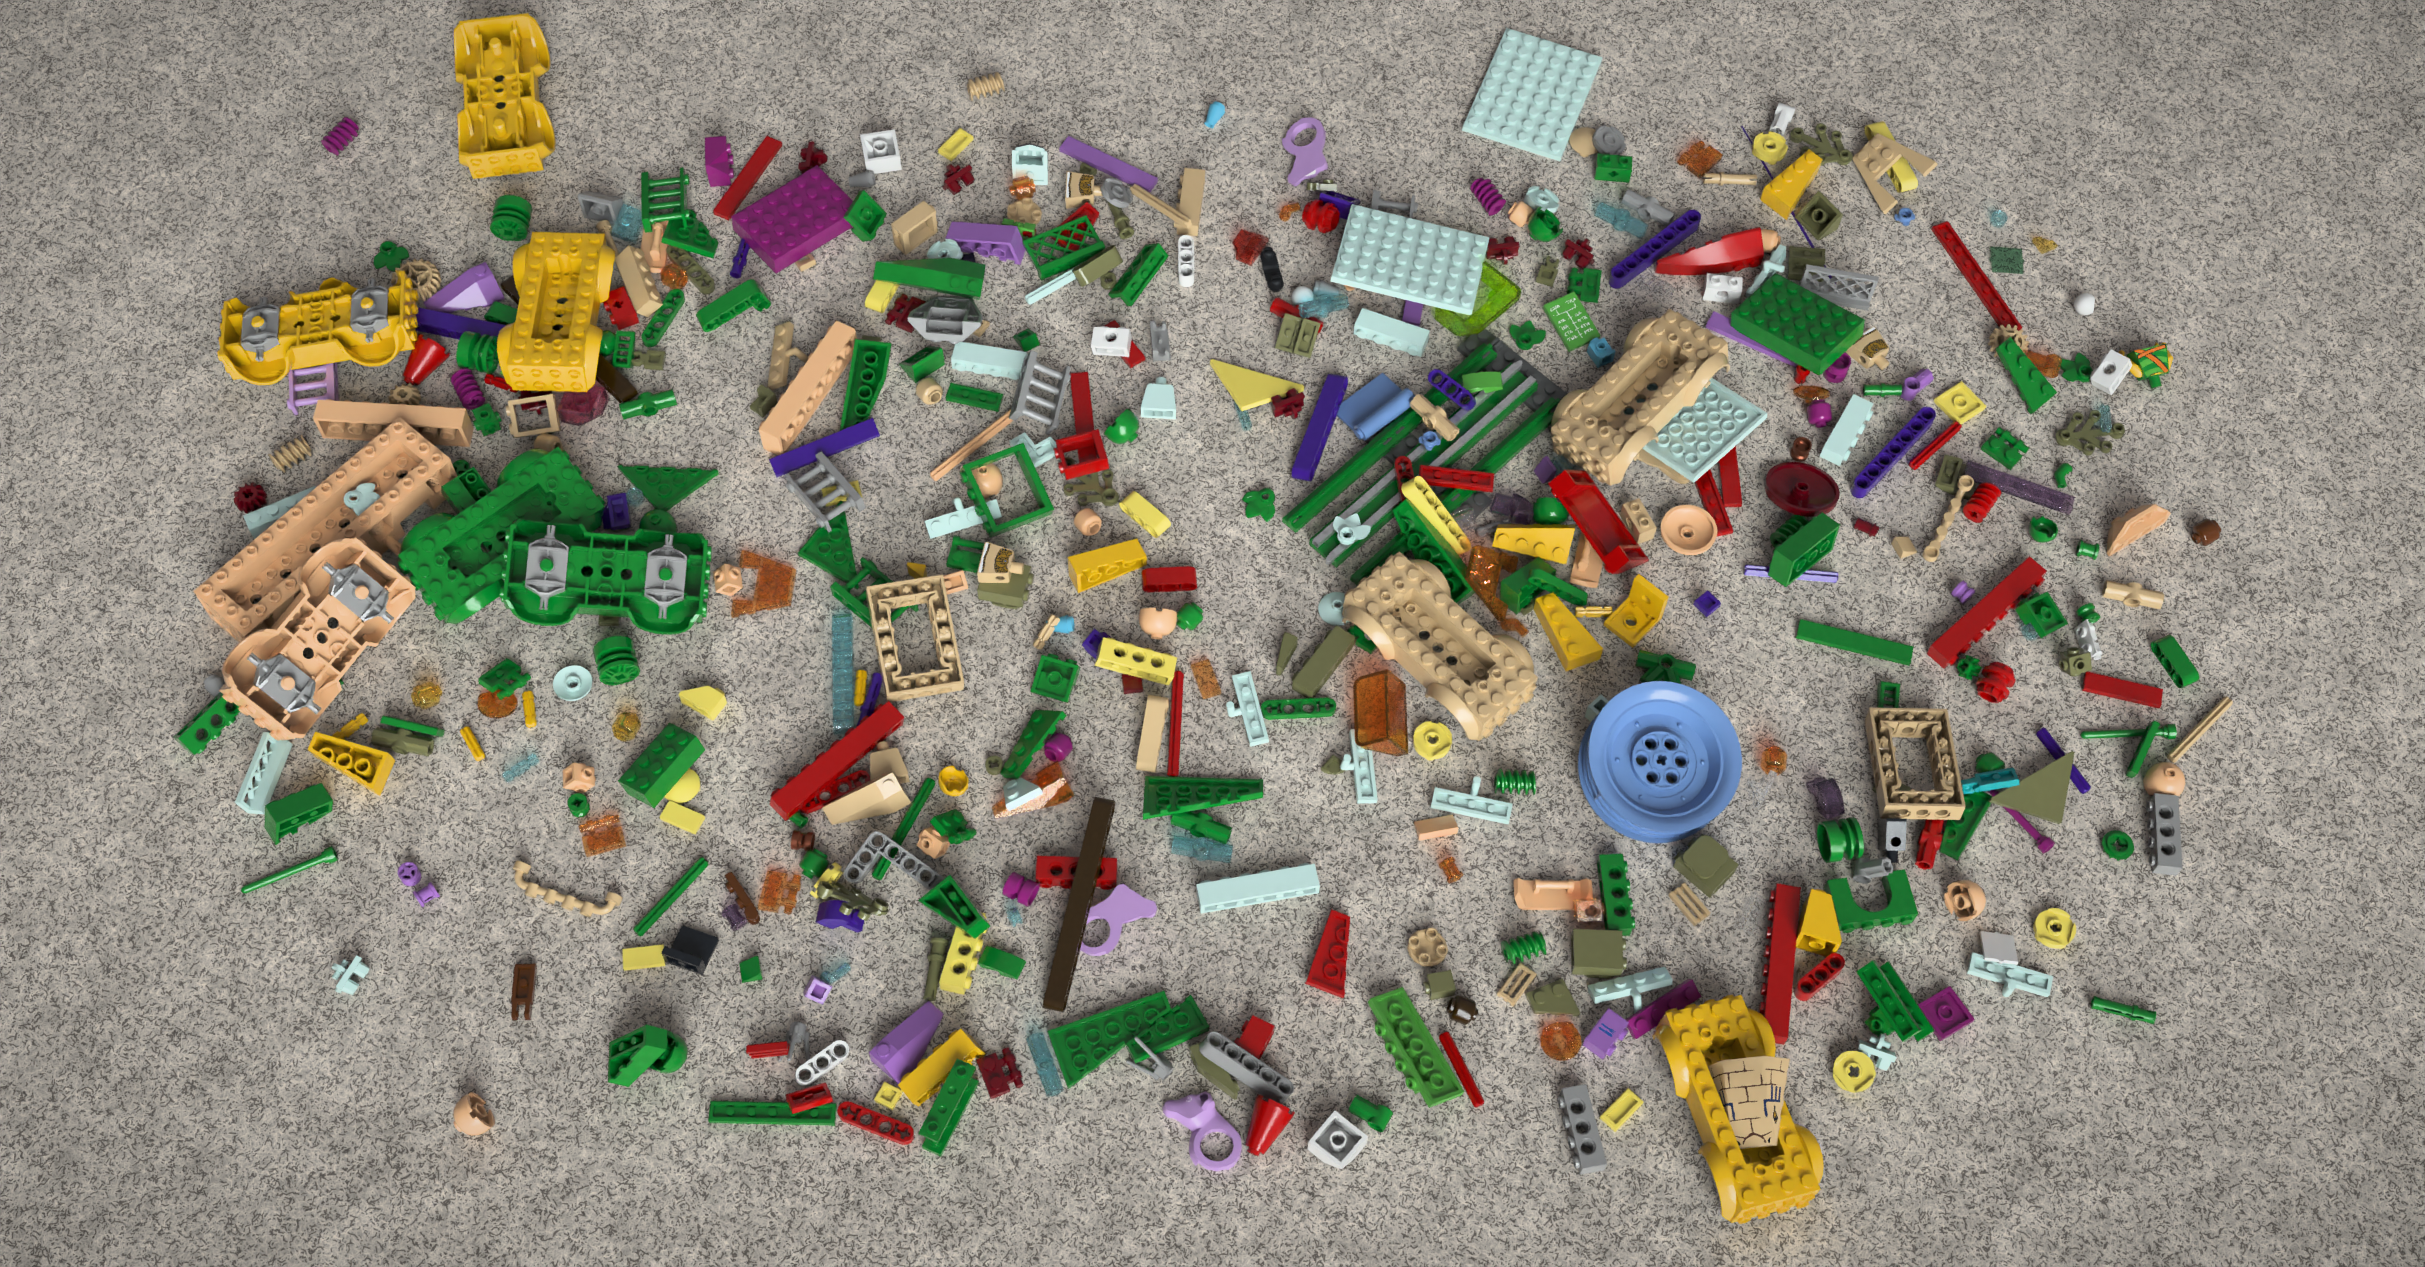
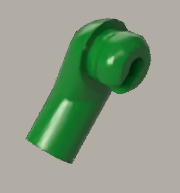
[2054,463,2073,488]

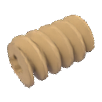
[967,72,1005,101]
[268,435,312,473]

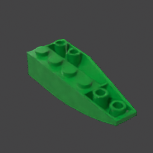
[441,467,506,552]

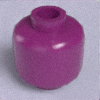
[1807,400,1832,428]
[1044,733,1073,762]

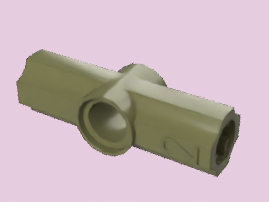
[371,727,434,757]

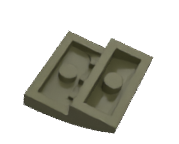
[1788,246,1825,282]
[1274,313,1321,358]
[1935,455,1981,500]

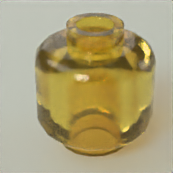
[411,681,442,710]
[612,712,641,741]

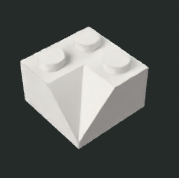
[860,129,902,174]
[1307,1110,1368,1169]

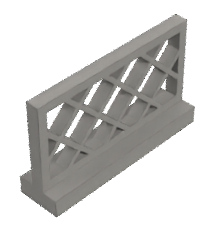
[1799,265,1879,311]

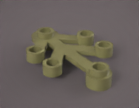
[1789,123,1853,166]
[2055,410,2125,456]
[1064,457,1119,506]
[816,881,889,921]

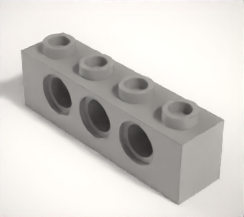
[2146,793,2182,876]
[1557,1084,1607,1175]

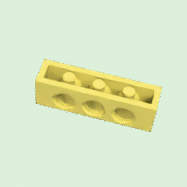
[1095,637,1177,685]
[939,913,989,995]

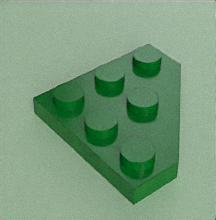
[661,207,719,259]

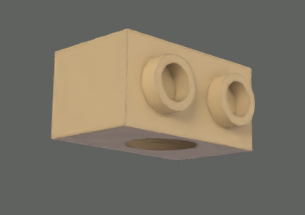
[1620,498,1657,544]

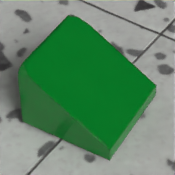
[1013,328,1040,352]
[739,956,763,983]

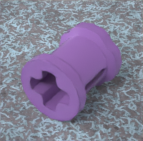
[412,882,440,908]

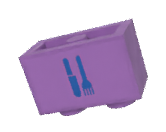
[1583,1008,1629,1060]

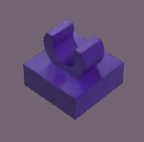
[1693,590,1721,617]

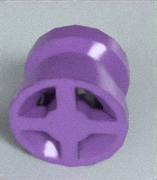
[1951,580,1976,604]
[398,862,421,886]

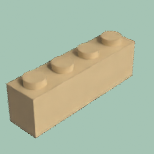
[1174,168,1205,236]
[615,245,663,317]

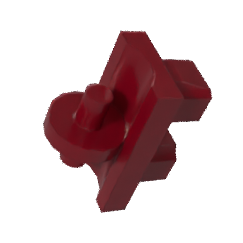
[798,141,828,174]
[942,164,975,195]
[1486,236,1520,265]
[1562,238,1595,270]
[1271,388,1305,420]
[518,390,552,415]

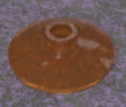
[1793,386,1830,404]

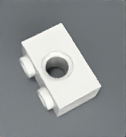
[1703,273,1743,304]
[1091,326,1132,357]
[2090,349,2132,395]

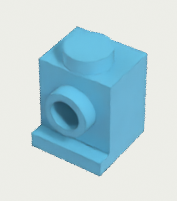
[1587,338,1616,368]

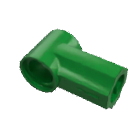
[1348,1095,1393,1132]

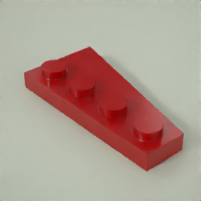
[1305,909,1350,998]

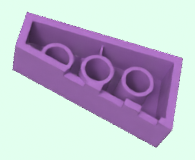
[946,222,1026,265]

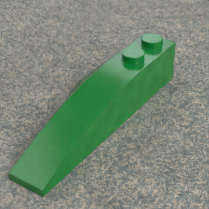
[873,258,985,300]
[840,339,892,431]
[1393,499,1482,605]

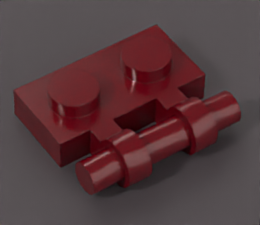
[885,294,926,333]
[976,1047,1024,1099]

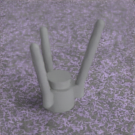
[778,1022,810,1062]
[1126,1037,1174,1080]

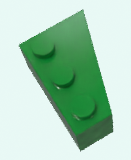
[264,783,333,845]
[918,875,991,939]
[608,1025,668,1087]

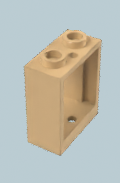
[891,201,938,255]
[506,394,561,438]

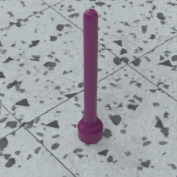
[1988,789,2055,854]

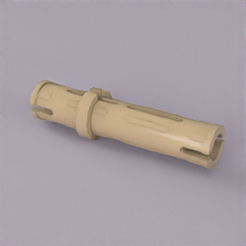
[1703,172,1757,186]

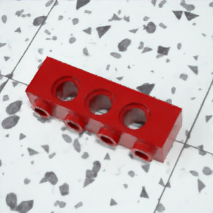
[1036,856,1118,890]

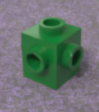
[472,403,501,436]
[1865,1006,1895,1038]

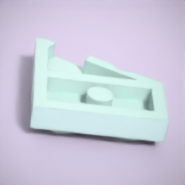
[1003,778,1043,811]

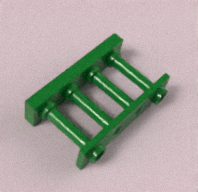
[641,167,691,233]
[830,557,919,628]
[1856,960,1935,1042]
[918,1059,979,1157]

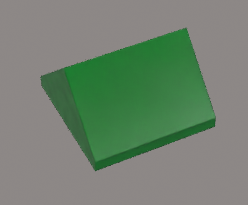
[899,345,945,383]

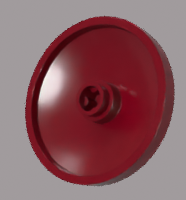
[1764,462,1840,517]

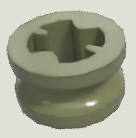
[1100,272,1116,290]
[985,756,1003,775]

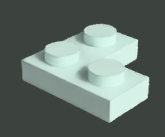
[1009,432,1056,468]

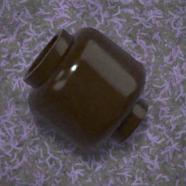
[1446,995,1479,1025]

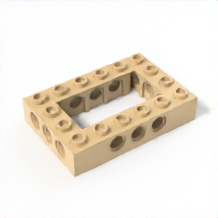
[866,574,964,703]
[1864,707,1966,820]

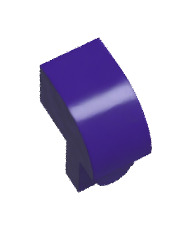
[815,900,864,933]

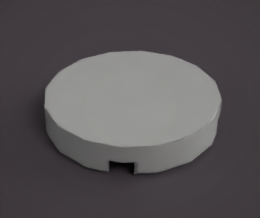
[1592,125,1626,155]
[1100,178,1133,208]

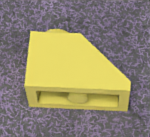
[679,686,727,720]

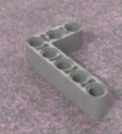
[844,831,945,890]

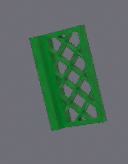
[1023,215,1106,281]

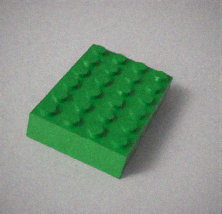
[1731,273,1865,376]

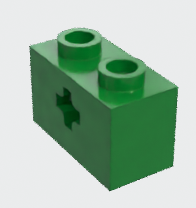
[1594,153,1632,183]

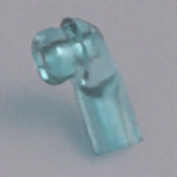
[820,963,851,984]

